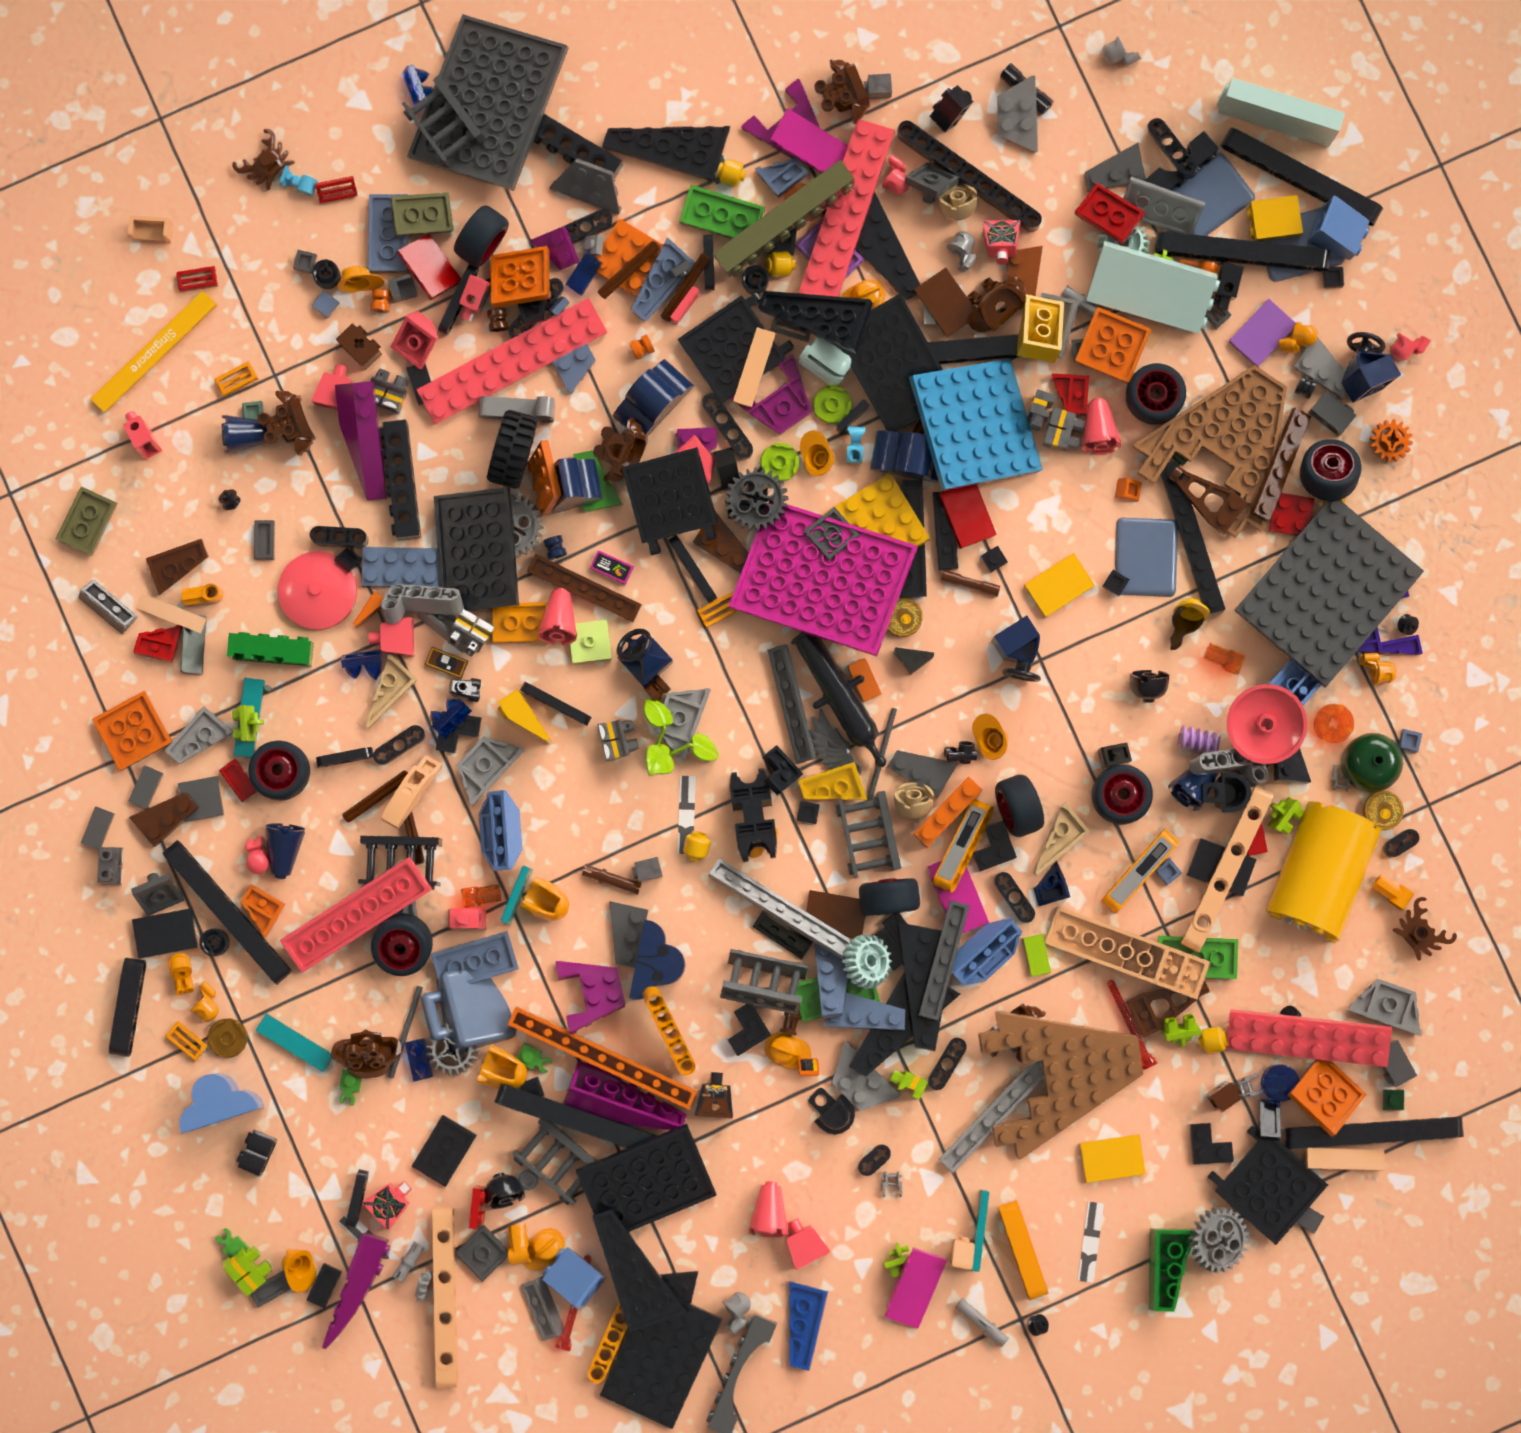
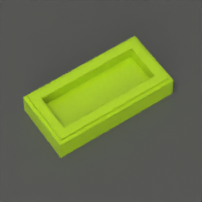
[1023,934,1051,977]

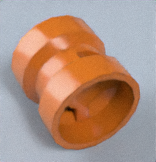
[370,289,391,313]
[629,334,655,360]

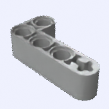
[478,396,556,423]
[381,584,464,624]
[1189,749,1268,788]

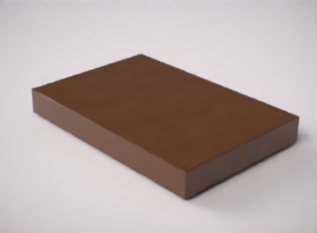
[914,268,974,338]
[806,890,866,938]

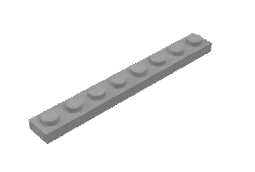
[708,858,851,960]
[939,1061,1044,1173]

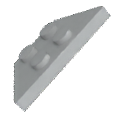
[997,75,1038,152]
[654,688,711,761]
[456,736,525,806]
[1347,979,1422,1036]
[832,1042,901,1111]

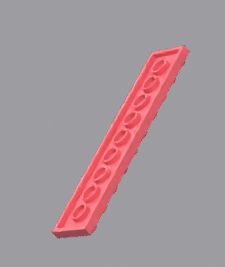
[798,119,895,297]
[417,298,607,425]

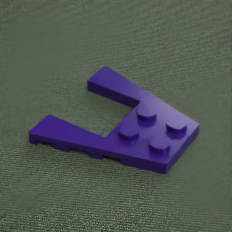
[1356,591,1423,655]

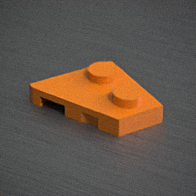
[241,884,286,937]

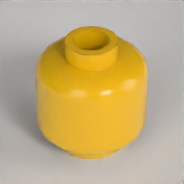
[717,159,746,187]
[765,252,795,277]
[683,831,711,862]
[1198,1026,1229,1054]

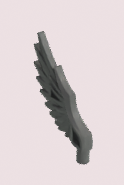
[809,708,862,776]

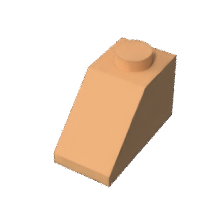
[950,1236,975,1270]

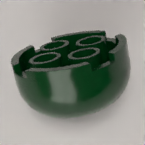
[1342,733,1403,793]

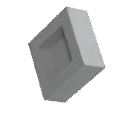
[583,234,604,257]

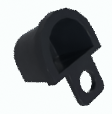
[1202,772,1252,813]
[809,1088,855,1135]

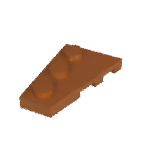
[1006,245,1043,310]

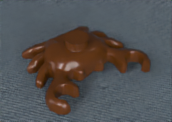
[232,128,295,190]
[1393,897,1457,961]

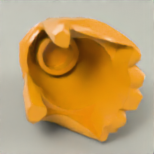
[520,877,570,921]
[477,1046,527,1088]

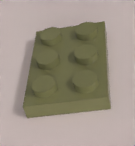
[390,192,454,236]
[55,486,118,556]

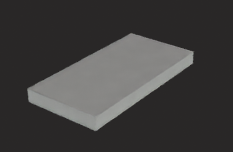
[1123,177,1205,235]

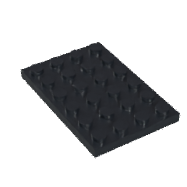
[840,293,943,432]
[434,487,519,611]
[575,1124,717,1232]
[599,1297,723,1429]

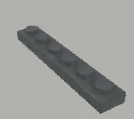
[767,644,817,764]
[918,900,970,1021]

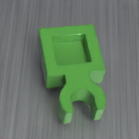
[517,1043,553,1073]
[339,1069,362,1106]
[215,1228,250,1258]

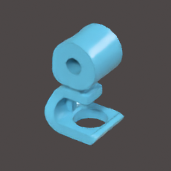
[279,165,318,196]
[846,426,866,464]

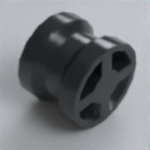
[1294,375,1317,399]

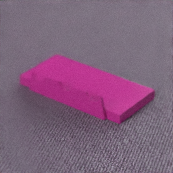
[770,109,848,173]
[928,861,989,934]
[885,1247,947,1329]

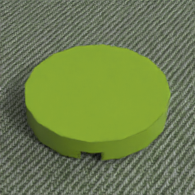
[813,385,852,425]
[761,443,799,482]

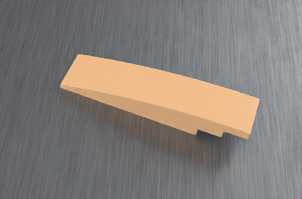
[1045,906,1211,999]

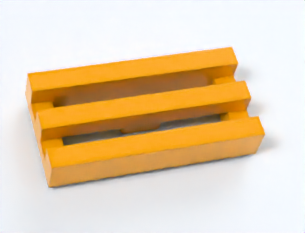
[214,361,259,397]
[697,592,738,628]
[165,1021,209,1061]

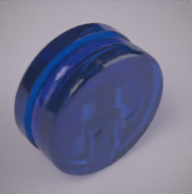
[1261,1064,1299,1102]

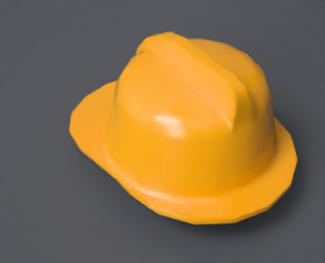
[337,265,384,293]
[841,280,885,309]
[800,430,835,477]
[972,713,1009,760]
[764,1032,811,1070]
[524,1228,565,1271]
[281,1249,316,1292]

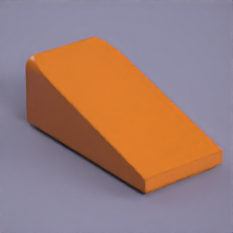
[353,592,383,628]
[847,658,882,702]

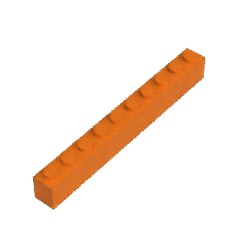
[507,1006,698,1110]

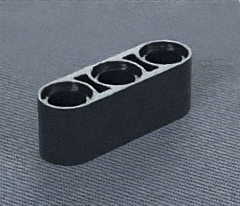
[309,526,369,549]

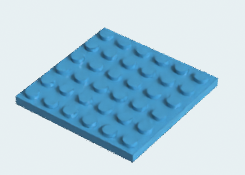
[909,358,1043,491]

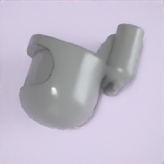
[1102,36,1141,65]
[946,231,976,273]
[722,1292,751,1335]

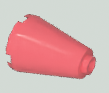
[1082,398,1121,455]
[538,588,577,645]
[749,1181,789,1237]

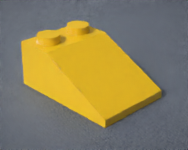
[1017,294,1064,363]
[497,689,552,744]

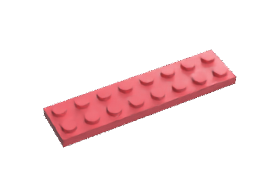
[280,856,432,973]
[1226,1009,1392,1067]

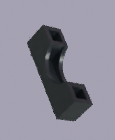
[1144,131,1219,190]

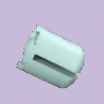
[797,335,851,386]

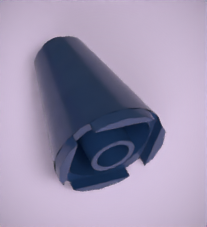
[221,415,267,454]
[1168,763,1218,811]
[265,823,305,879]

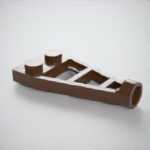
[1168,465,1248,535]
[1126,980,1210,1037]

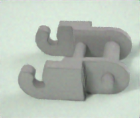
[1332,765,1351,792]
[1236,1073,1264,1098]
[882,1171,902,1197]

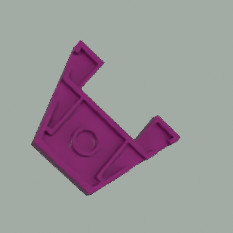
[741,78,820,159]
[731,354,812,435]
[555,961,625,1035]

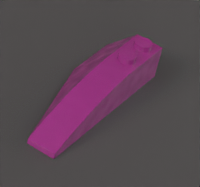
[335,381,387,500]
[563,1060,687,1130]
[322,1232,391,1349]

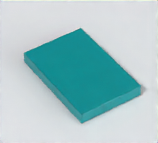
[501,865,533,924]

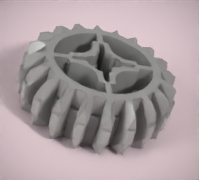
[426,1023,480,1076]

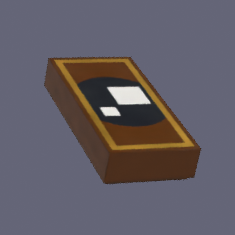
[424,647,469,679]

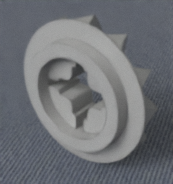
[415,1270,432,1302]

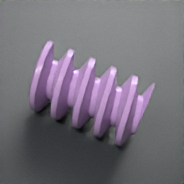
[1177,725,1221,754]

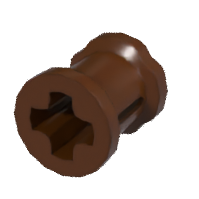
[779,1012,801,1036]

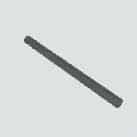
[867,708,897,800]
[388,986,423,1078]

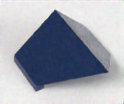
[1033,860,1071,906]

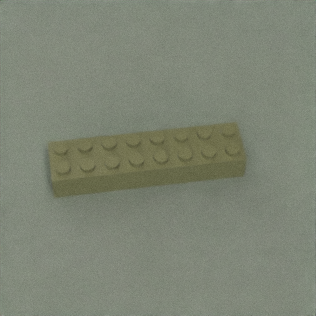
[713,159,855,277]

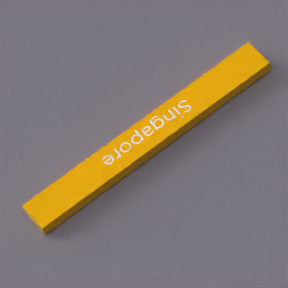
[90,291,217,413]

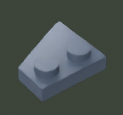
[755,158,809,198]
[552,343,596,395]

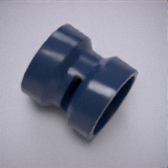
[543,535,567,560]

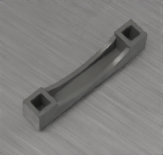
[706,1313,777,1433]

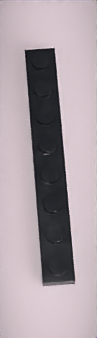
[1161,460,1225,614]

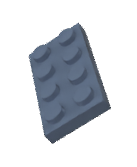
[368,194,408,272]
[361,547,441,587]
[431,931,519,990]

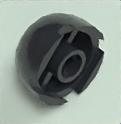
[1130,670,1170,703]
[484,1173,525,1209]

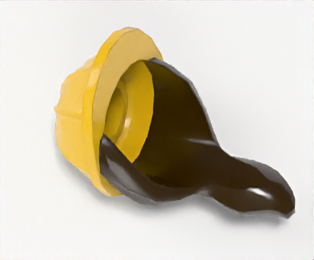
[1170,597,1210,650]

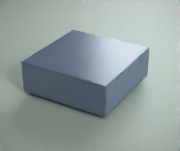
[312,290,340,318]
[547,296,569,316]
[1398,729,1423,753]
[1155,858,1182,886]

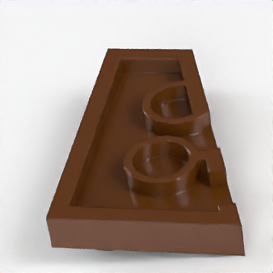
[693,511,749,574]
[145,538,209,595]
[129,792,199,847]

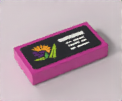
[590,550,634,585]

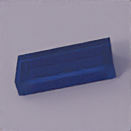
[565,252,603,295]

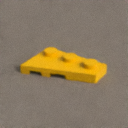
[798,762,867,800]

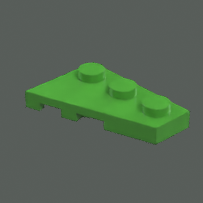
[573,451,623,512]

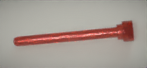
[1107,980,1158,1070]
[555,1255,591,1351]

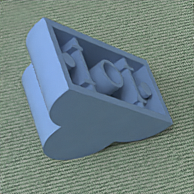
[179,1073,265,1134]

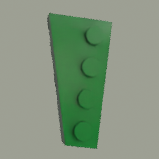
[227,632,314,666]
[1149,1228,1194,1312]

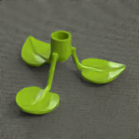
[644,699,719,776]

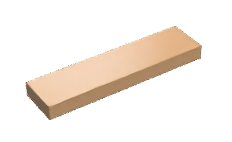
[733,327,776,408]
[1305,1148,1385,1171]

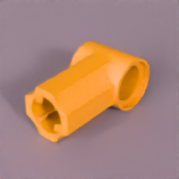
[181,583,224,607]
[1371,874,1414,911]
[507,1224,533,1265]

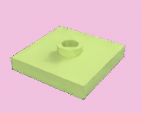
[570,620,612,664]

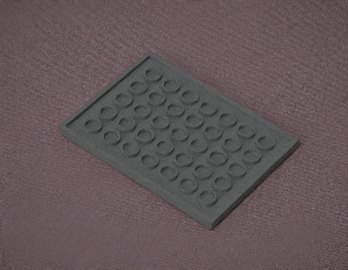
[407,14,569,191]
[1234,500,1424,688]

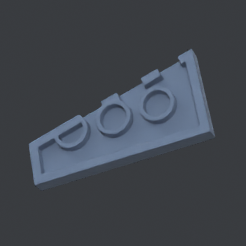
[630,238,695,322]
[814,943,848,1019]
[824,992,905,1031]

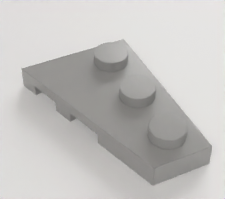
[165,706,233,764]

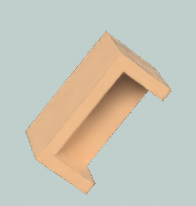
[128,215,173,243]

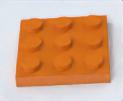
[589,218,663,297]
[491,246,550,308]
[1074,307,1152,384]
[528,440,561,515]
[92,691,173,771]
[1288,1059,1367,1137]

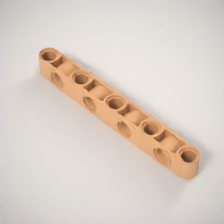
[1181,786,1274,953]
[432,1207,458,1388]

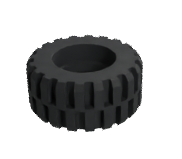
[487,410,538,489]

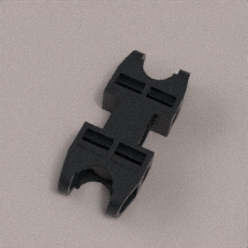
[730,768,777,862]

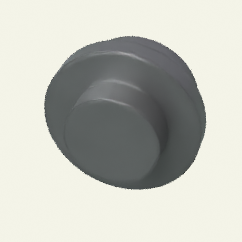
[518,1170,538,1190]

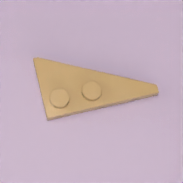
[365,653,417,729]
[1034,802,1090,876]

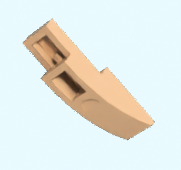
[381,755,442,829]

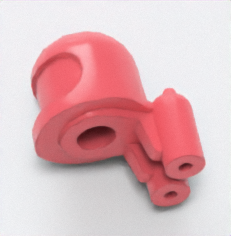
[882,155,910,196]
[1390,332,1431,361]
[245,836,270,874]

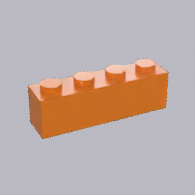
[913,776,983,848]

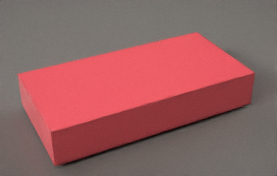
[670,286,699,325]

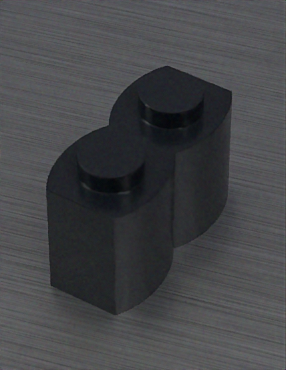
[236,1130,278,1177]

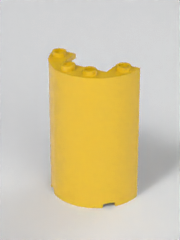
[1265,801,1382,943]

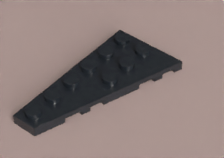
[602,126,731,182]
[592,1209,687,1333]

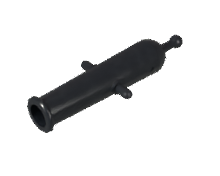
[791,632,886,767]

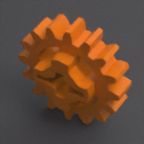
[1369,419,1413,462]

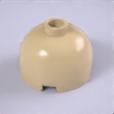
[939,184,977,220]
[894,782,934,820]

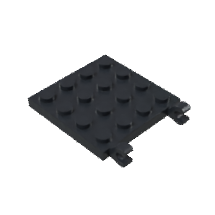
[677,292,794,403]
[621,447,718,556]
[1207,1126,1328,1245]

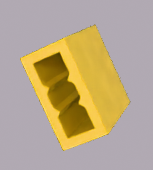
[1246,195,1303,242]

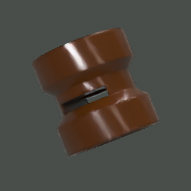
[487,308,508,332]
[644,675,671,701]

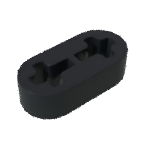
[1383,829,1420,857]
[858,1144,891,1176]

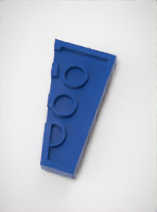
[789,1281,829,1371]

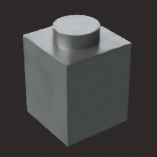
[864,73,892,99]
[632,857,663,882]

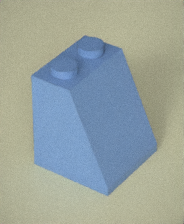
[1308,196,1370,260]
[542,1247,607,1310]

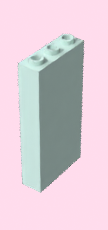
[1217,78,1345,147]
[1086,241,1220,334]

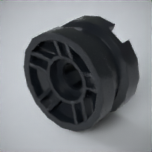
[312,259,341,289]
[742,265,769,294]
[200,929,230,956]

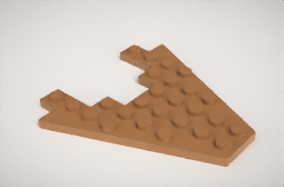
[1132,365,1287,538]
[978,1011,1143,1160]

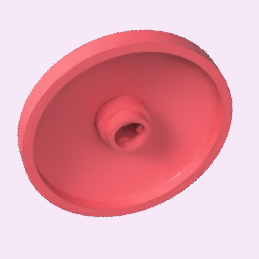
[278,551,357,630]
[1226,684,1308,764]

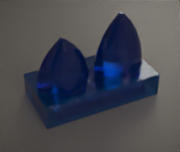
[402,64,434,106]
[341,649,382,680]
[430,698,472,738]
[405,1038,434,1082]

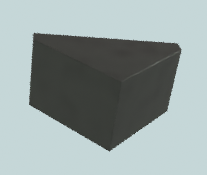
[713,447,740,490]
[894,647,934,675]
[1097,742,1132,769]

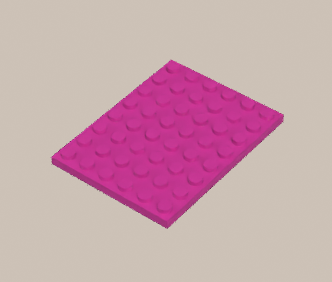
[729,501,918,657]

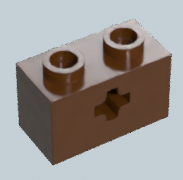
[336,323,382,370]
[1205,1081,1242,1113]

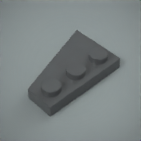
[1084,143,1146,193]
[887,750,958,798]
[610,901,649,968]

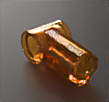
[1203,642,1246,675]
[461,884,502,908]

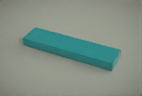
[233,677,265,758]
[255,1013,332,1072]
[971,1189,990,1272]

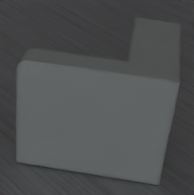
[388,274,417,303]

